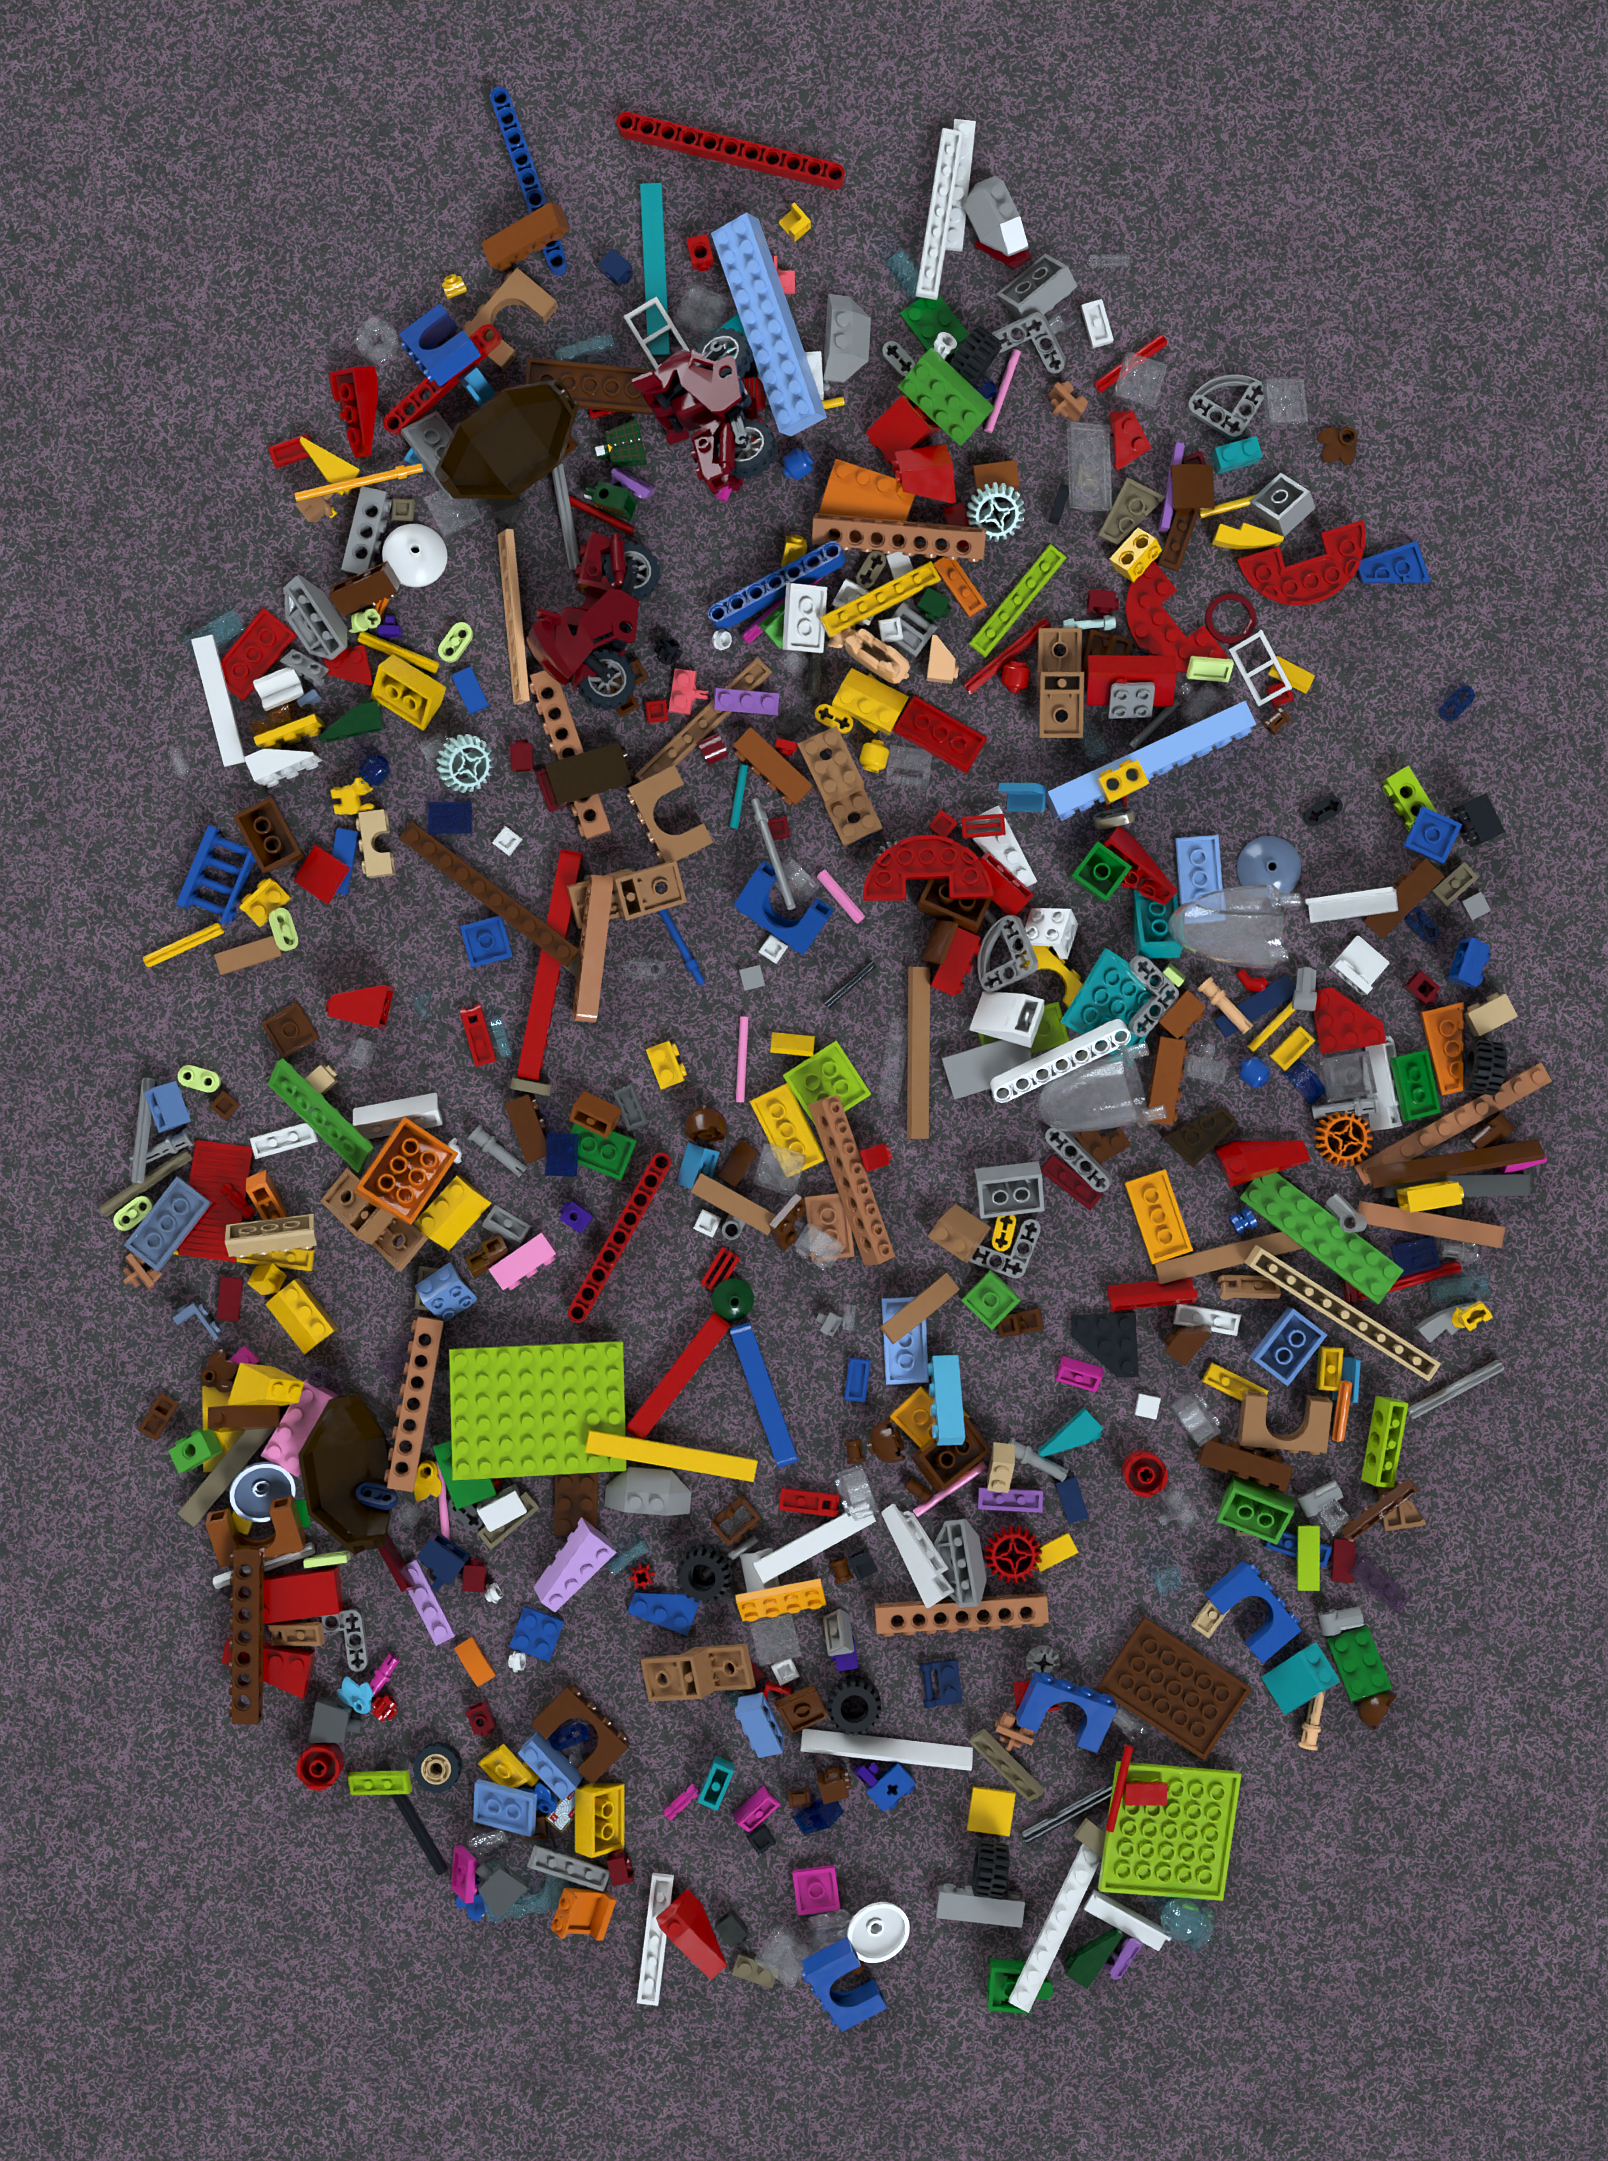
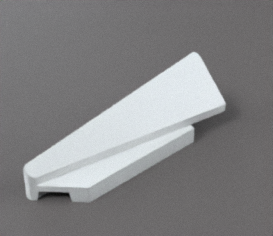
[1365,1036,1402,1131]
[881,1504,955,1608]

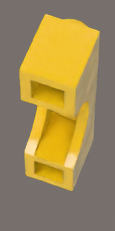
[1019,946,1083,1008]

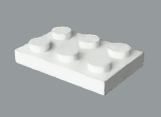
[782,583,827,653]

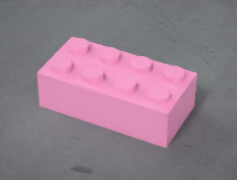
[261,1378,339,1477]

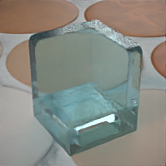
[1153,1566,1182,1597]

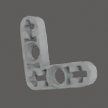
[992,312,1066,373]
[1128,956,1179,1037]
[969,1219,1041,1278]
[301,1608,369,1672]

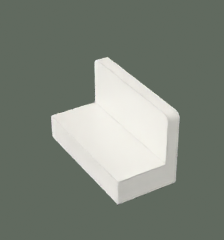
[253,667,305,711]
[477,1484,527,1532]
[740,1548,780,1593]

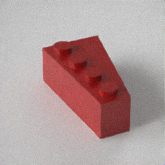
[222,1636,315,1699]

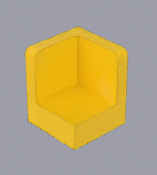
[779,202,811,242]
[247,1263,287,1295]

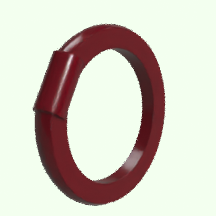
[1205,593,1257,644]

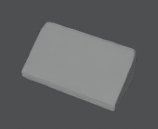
[482,1205,532,1248]
[823,1609,854,1656]

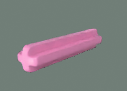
[817,870,865,923]

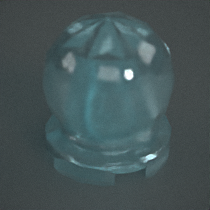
[1160,1897,1216,1952]

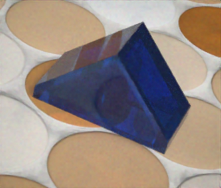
[1282,1059,1327,1105]

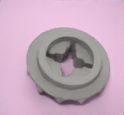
[1026,1645,1060,1676]

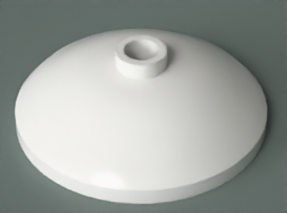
[382,524,447,587]
[847,1902,909,1963]

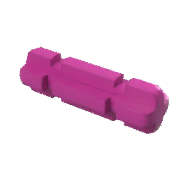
[663,1784,700,1820]

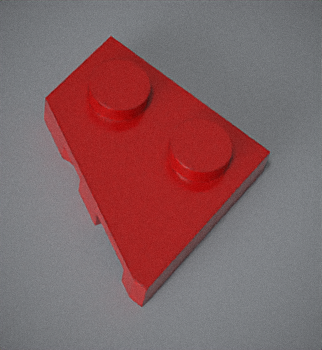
[1112,410,1152,471]
[323,645,374,687]

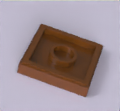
[261,1001,320,1060]
[775,1684,829,1734]

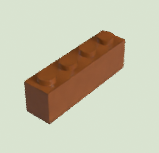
[481,202,570,271]
[733,727,813,807]
[1144,1037,1189,1126]

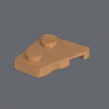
[1377,1484,1426,1531]

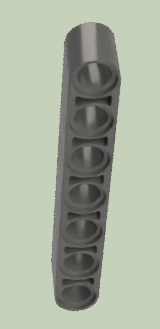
[1382,1174,1531,1198]

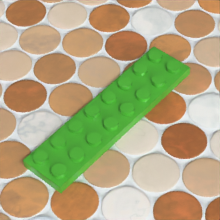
[1238,1173,1404,1305]

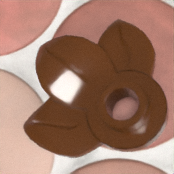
[1317,427,1358,466]
[201,1349,239,1393]

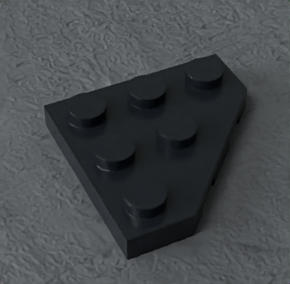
[1070,1312,1139,1378]

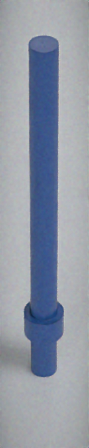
[655,889,706,986]

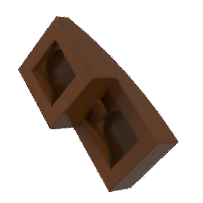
[465,1234,508,1278]
[997,1308,1045,1338]
[138,1393,179,1441]

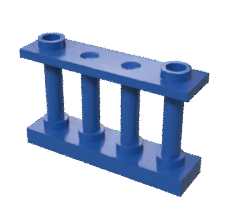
[176,825,257,925]

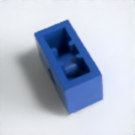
[866,1762,916,1812]

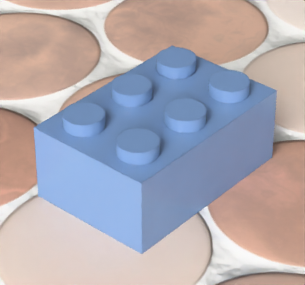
[1249,1306,1327,1386]

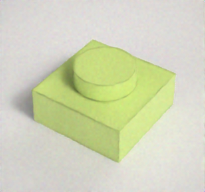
[1163,963,1186,987]

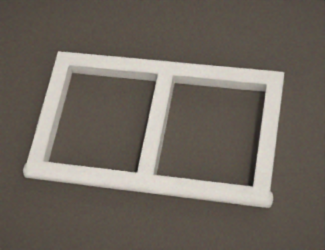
[624,296,689,370]
[1229,630,1292,706]

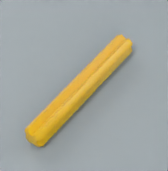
[358,631,439,673]
[143,923,224,967]

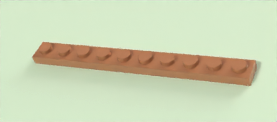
[1353,1063,1552,1185]

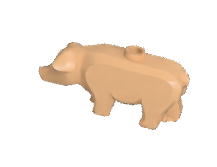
[827,625,910,684]

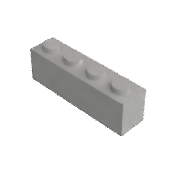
[935,1883,1025,1928]

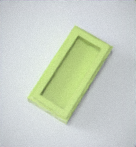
[1186,656,1234,682]
[303,1550,351,1568]

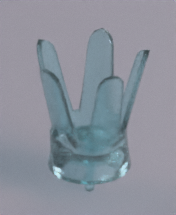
[726,1689,745,1708]

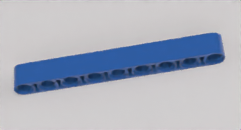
[490,87,568,276]

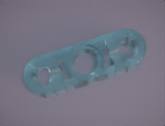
[554,334,617,362]

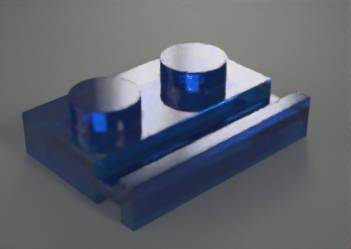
[428,802,472,834]
[545,1132,579,1177]
[1390,1236,1441,1277]

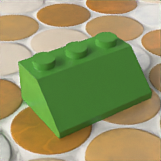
[1217,1475,1295,1545]

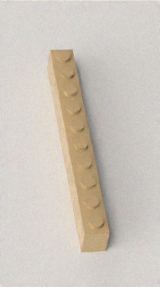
[1244,1245,1441,1381]

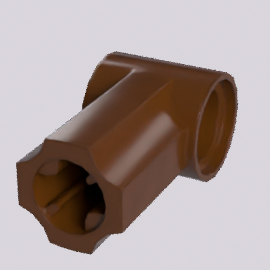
[1469,1111,1514,1149]

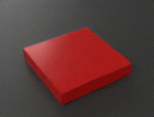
[293,845,350,904]

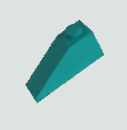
[1037,1407,1104,1457]

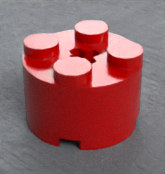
[1121,1450,1168,1497]
[296,1743,344,1791]

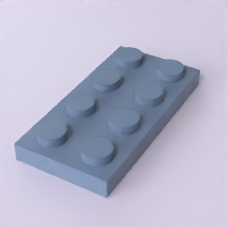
[124,1176,213,1271]

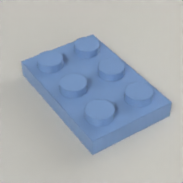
[473,1779,537,1837]

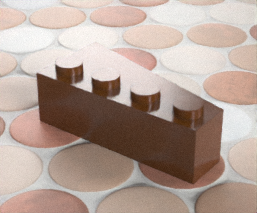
[1196,1435,1293,1492]

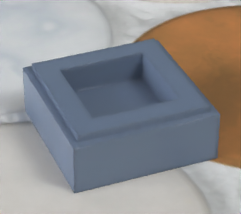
[297,689,323,710]

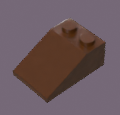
[910,1416,992,1491]

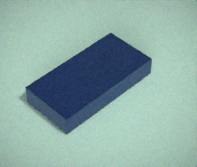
[1055,1476,1089,1524]

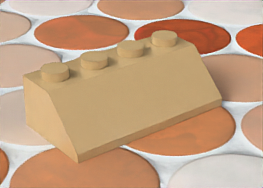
[225,1214,317,1258]

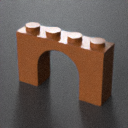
[205,1495,306,1567]

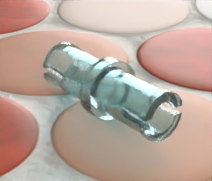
[607,1540,649,1576]

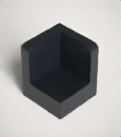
[848,1547,878,1583]

